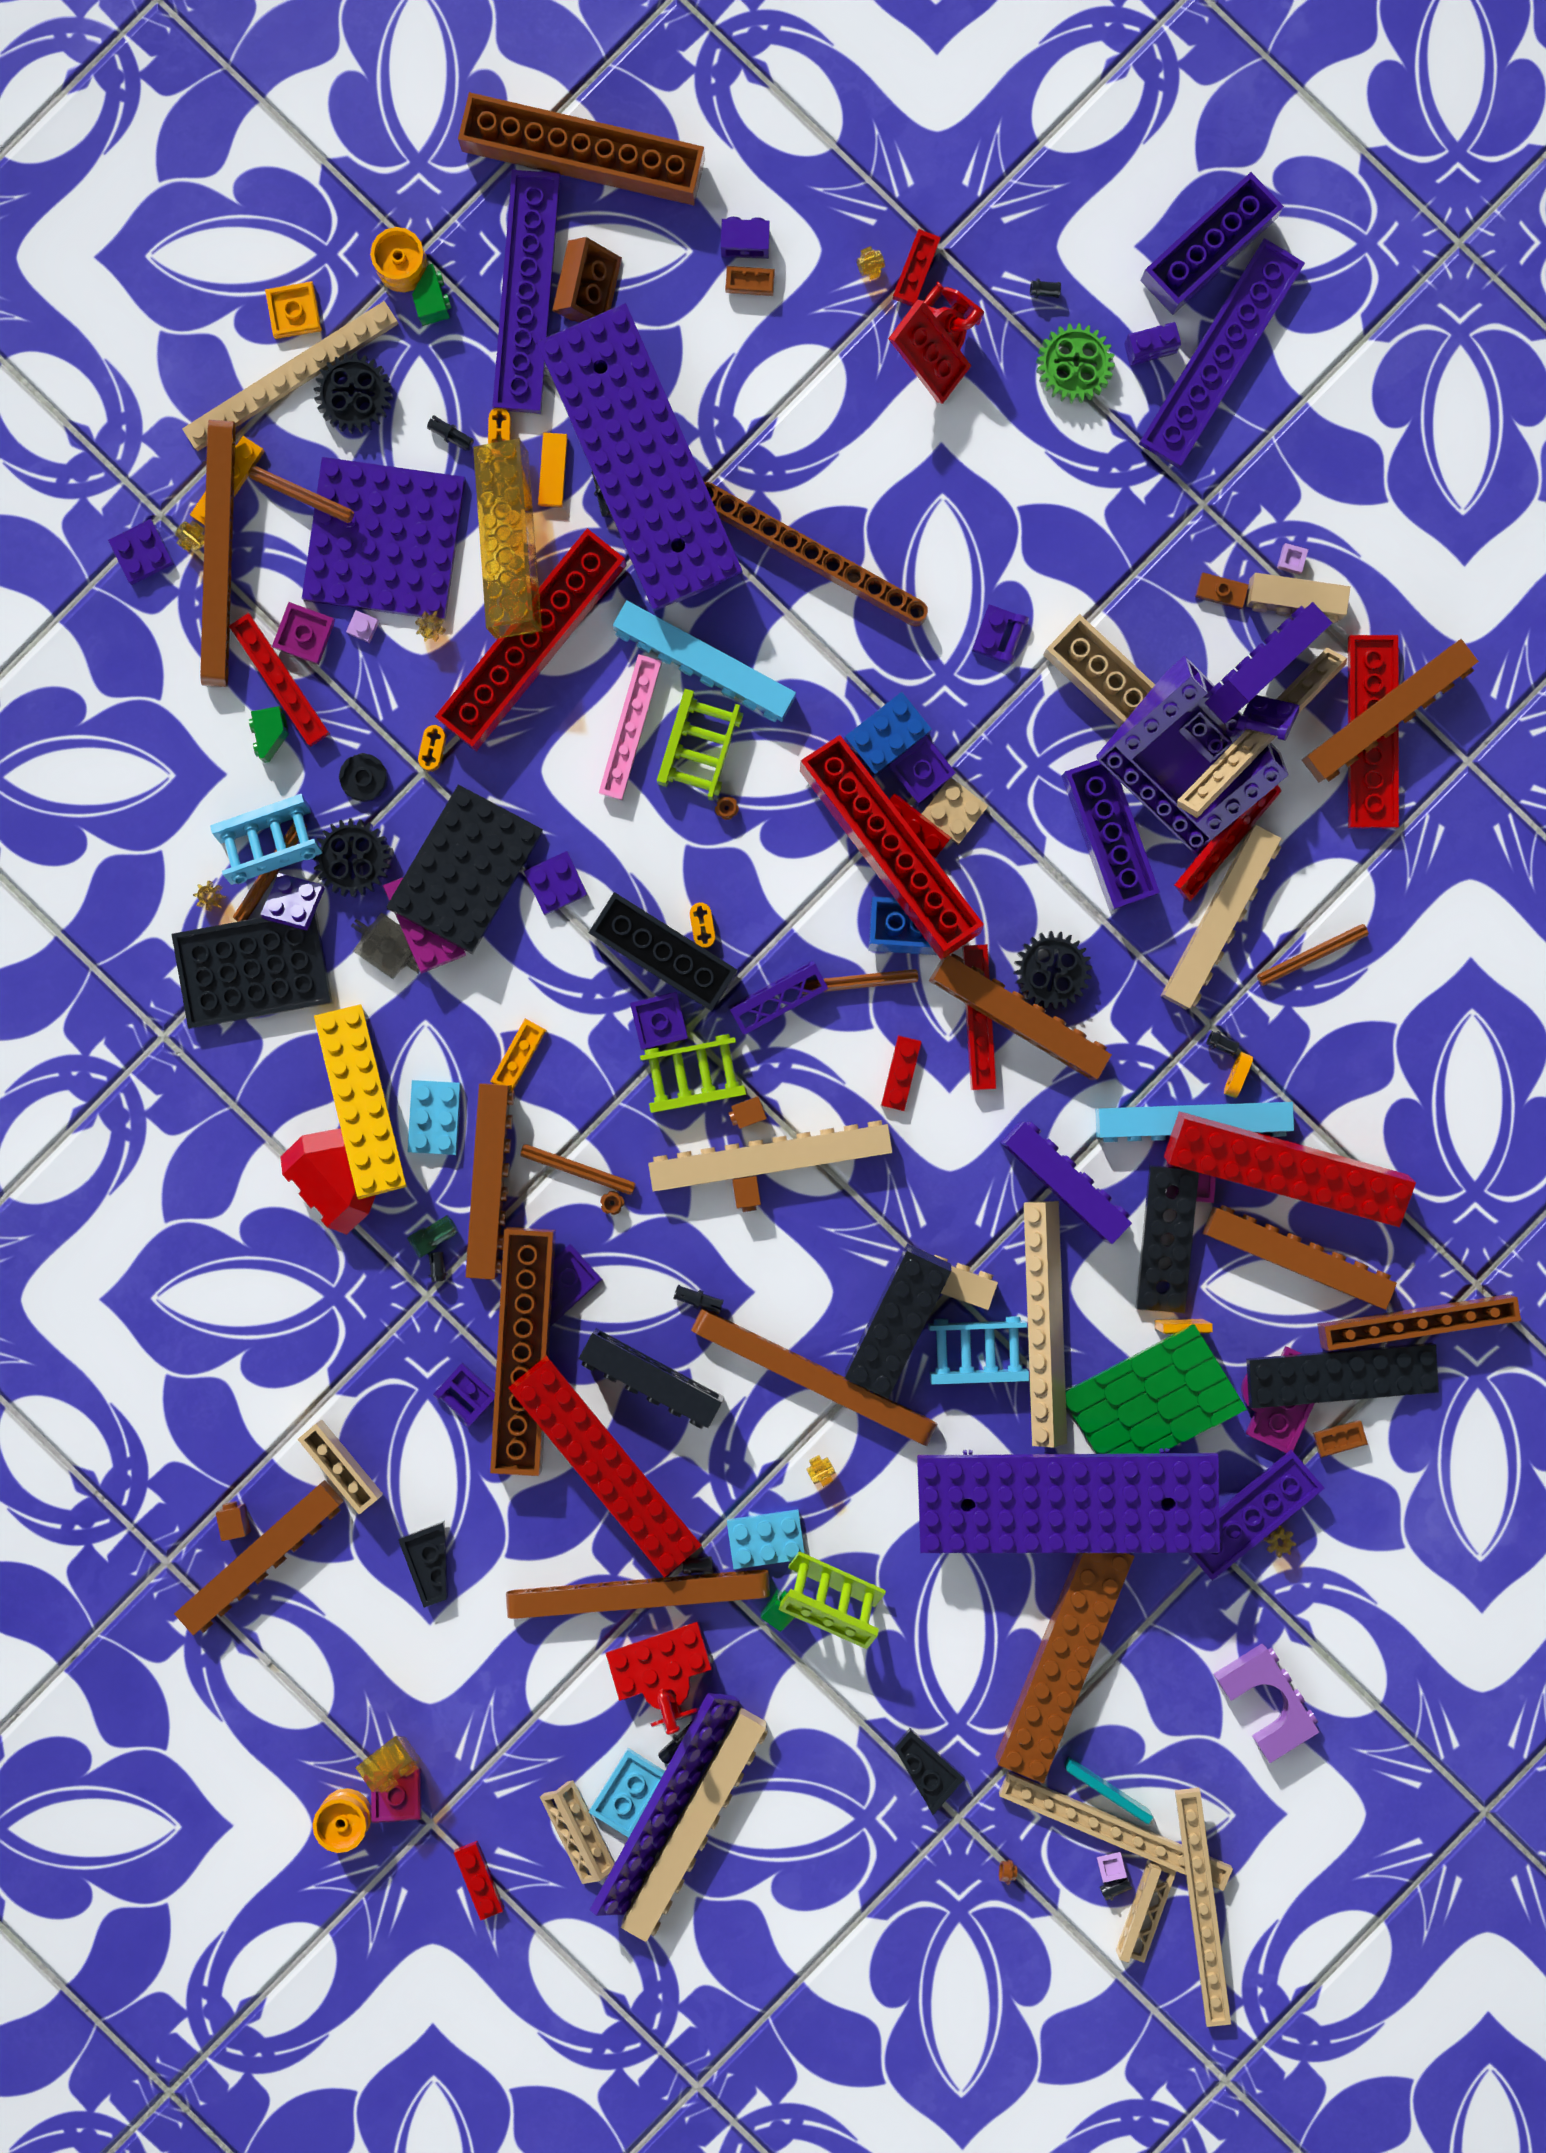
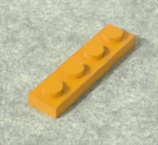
[190,436,265,526]

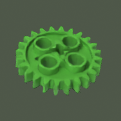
[1036,323,1115,404]

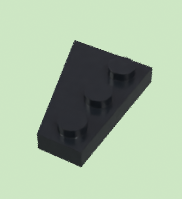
[398,1521,448,1608]
[894,1728,965,1815]

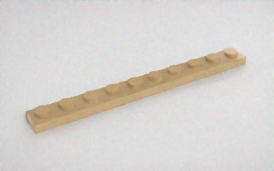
[182,301,398,451]
[1177,648,1347,818]
[999,1771,1233,1891]
[1175,1787,1231,2027]

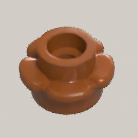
[715,796,739,820]
[600,1191,624,1215]
[999,1860,1017,1885]

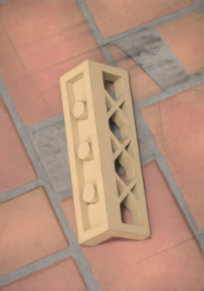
[540,1780,614,1884]
[1116,1859,1177,1963]

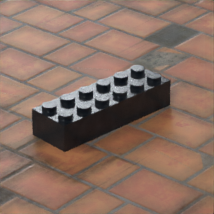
[588,892,738,1012]
[844,1243,952,1399]
[578,1328,723,1429]

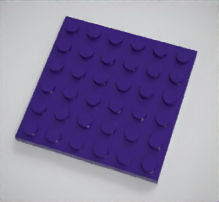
[301,457,466,621]

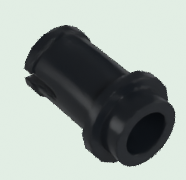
[1030,278,1061,299]
[1206,1031,1240,1056]
[428,1252,448,1282]
[683,1556,713,1576]
[1099,1877,1132,1901]

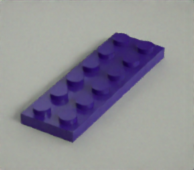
[1189,1450,1325,1581]

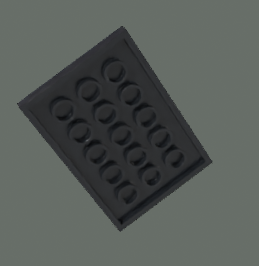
[386,784,543,955]
[171,911,332,1029]

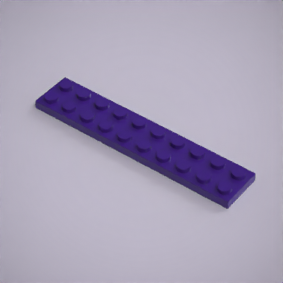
[492,169,561,414]
[1139,238,1305,469]
[590,1693,740,1916]

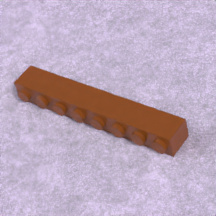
[1301,639,1479,783]
[929,954,1112,1080]
[465,1083,515,1280]
[1202,1205,1397,1310]
[1317,1294,1521,1351]
[174,1480,344,1635]

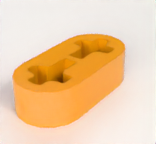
[488,408,511,456]
[418,725,446,772]
[690,902,715,948]
[1224,1052,1253,1098]

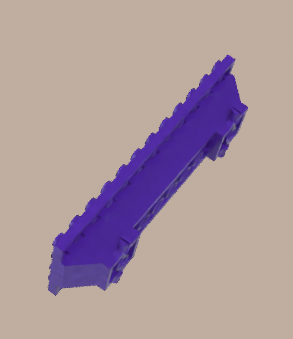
[537,303,743,612]
[917,1448,1220,1553]

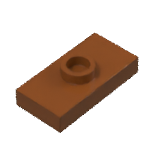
[725,266,775,296]
[1195,572,1249,609]
[1313,1420,1368,1458]

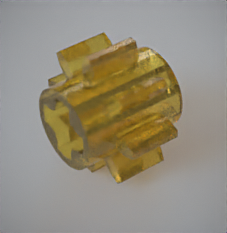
[856,246,885,280]
[175,520,205,552]
[415,611,446,642]
[193,881,226,912]
[806,1455,836,1487]
[1264,1526,1296,1558]

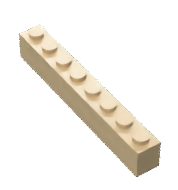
[1161,825,1282,1010]

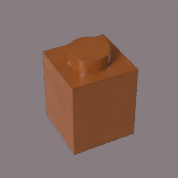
[728,1096,767,1129]
[732,1176,761,1212]
[216,1501,251,1541]

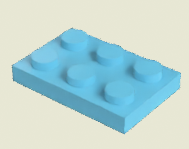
[408,1080,461,1155]
[727,1509,805,1569]
[589,1748,665,1838]

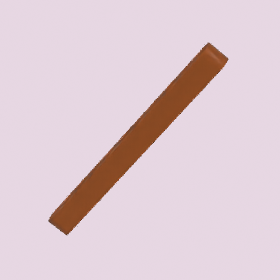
[200,420,236,687]
[704,482,928,627]
[691,1308,938,1446]
[505,1569,770,1619]

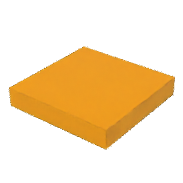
[265,281,322,339]
[1155,1319,1213,1334]

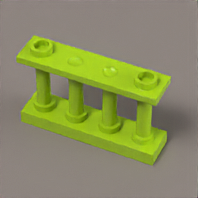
[657,689,744,801]
[640,1034,746,1113]
[779,1551,886,1649]

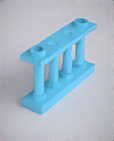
[210,794,322,885]
[928,1316,1029,1384]

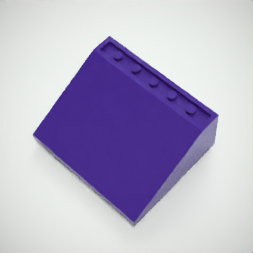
[1096,655,1289,854]

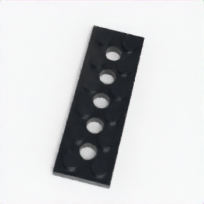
[1135,1165,1199,1313]

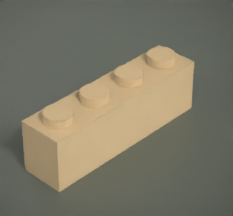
[1246,573,1351,623]
[934,1255,998,1310]
[297,1420,383,1514]

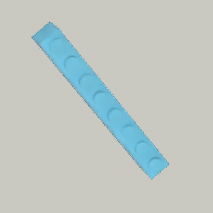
[613,600,796,722]
[1095,1102,1294,1142]

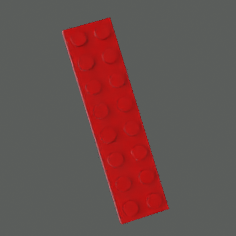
[1348,635,1399,828]

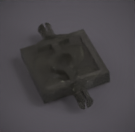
[351,912,420,980]

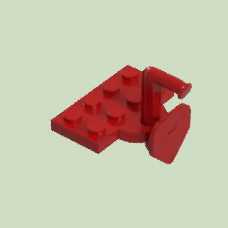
[888,282,984,404]
[606,1622,713,1735]

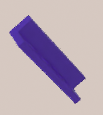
[728,961,829,1035]

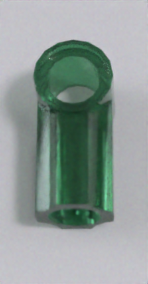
[407,1215,459,1259]

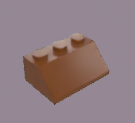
[553,237,622,323]

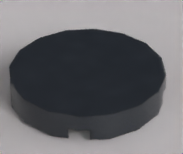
[339,753,388,802]

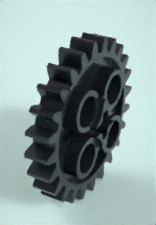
[314,353,393,434]
[312,818,392,898]
[1013,931,1093,1010]

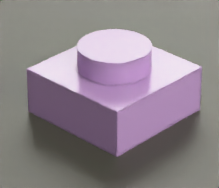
[1277,543,1308,575]
[346,610,379,643]
[1097,1852,1127,1883]

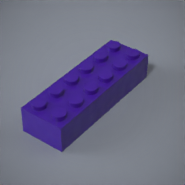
[1140,172,1284,315]
[1204,602,1332,724]
[1062,760,1160,911]
[1000,1122,1132,1244]

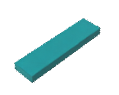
[1064,1756,1153,1824]

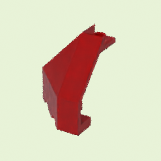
[280,1128,376,1235]

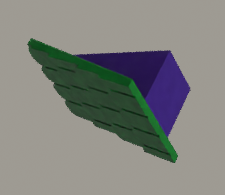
[1065,1324,1247,1454]

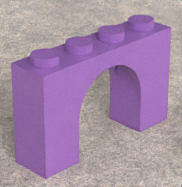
[1213,1644,1319,1763]

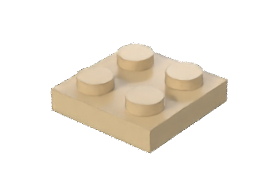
[922,778,988,845]

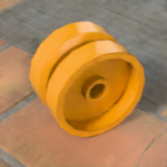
[370,227,429,293]
[312,1788,371,1853]

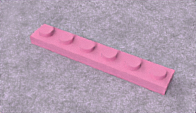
[599,654,662,800]

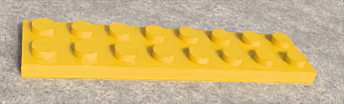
[314,1004,407,1199]

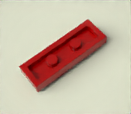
[892,229,941,306]
[889,793,951,858]
[881,1035,921,1111]
[454,1841,504,1921]

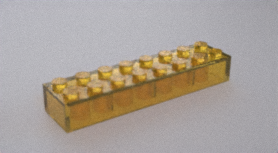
[473,438,542,639]

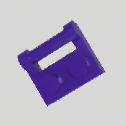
[972,604,1029,665]
[1237,695,1300,741]
[433,1362,495,1427]

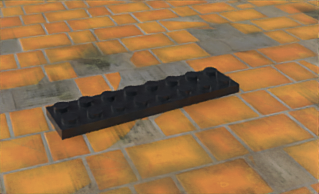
[1246,1343,1439,1409]

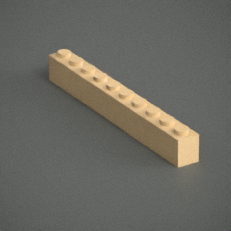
[648,1120,892,1192]
[1024,1201,1067,1447]
[621,1707,768,1942]

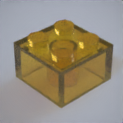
[355,1736,422,1793]

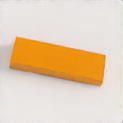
[538,432,568,508]
[490,1018,547,1091]

